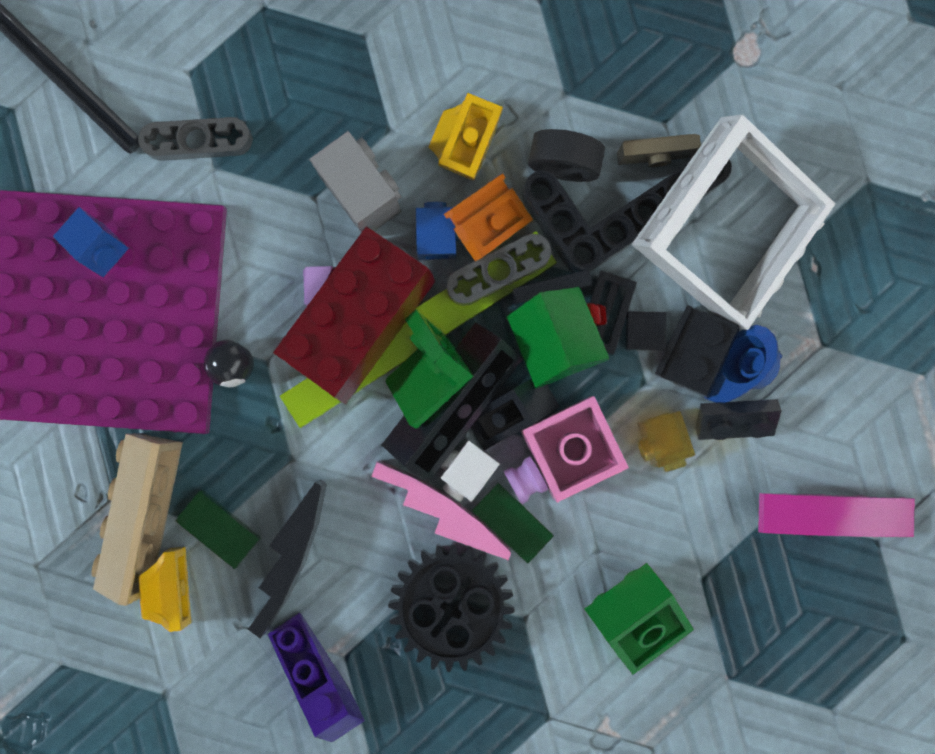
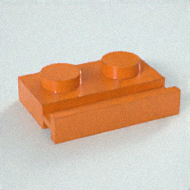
[444,173,533,261]

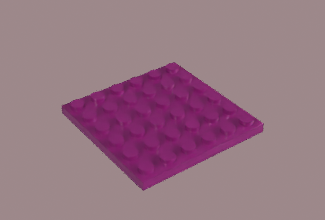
[0,190,227,434]

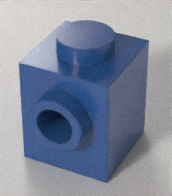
[416,201,461,261]
[53,207,129,277]

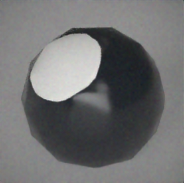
[204,339,254,387]

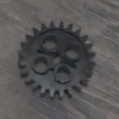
[388,542,515,672]

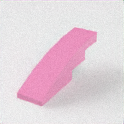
[371,461,511,560]

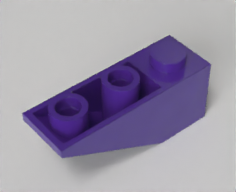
[267,613,365,742]

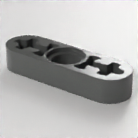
[138,117,253,161]
[447,234,551,306]

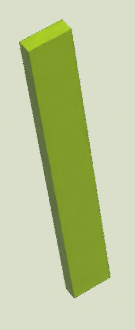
[280,231,557,428]

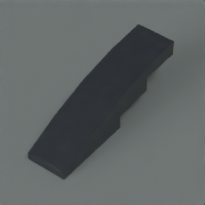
[248,480,327,638]

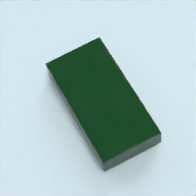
[472,482,554,564]
[175,490,261,570]

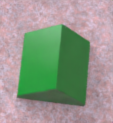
[507,287,609,389]

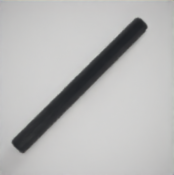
[0,3,140,154]

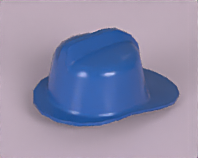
[705,325,783,403]

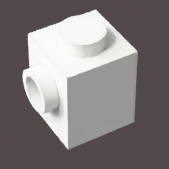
[440,440,500,502]

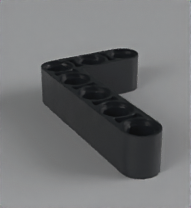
[523,159,732,273]

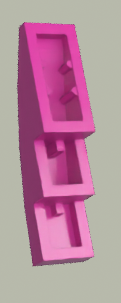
[758,493,915,537]

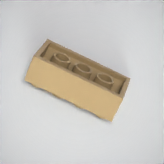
[92,433,183,606]

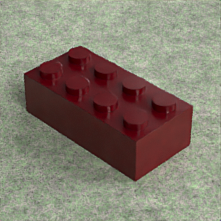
[273,226,436,404]

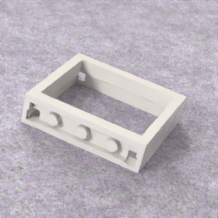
[632,114,836,330]

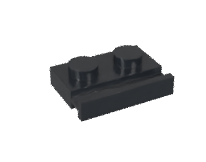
[655,305,740,398]

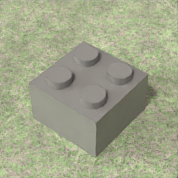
[309,131,402,232]

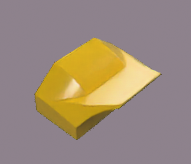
[428,93,503,181]
[138,546,192,632]

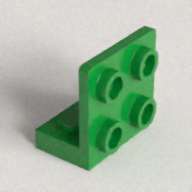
[385,309,473,429]

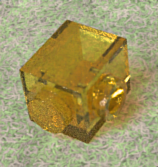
[637,411,696,472]

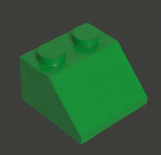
[584,563,694,675]

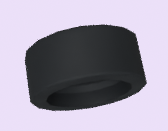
[528,129,605,182]

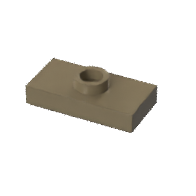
[617,134,701,167]

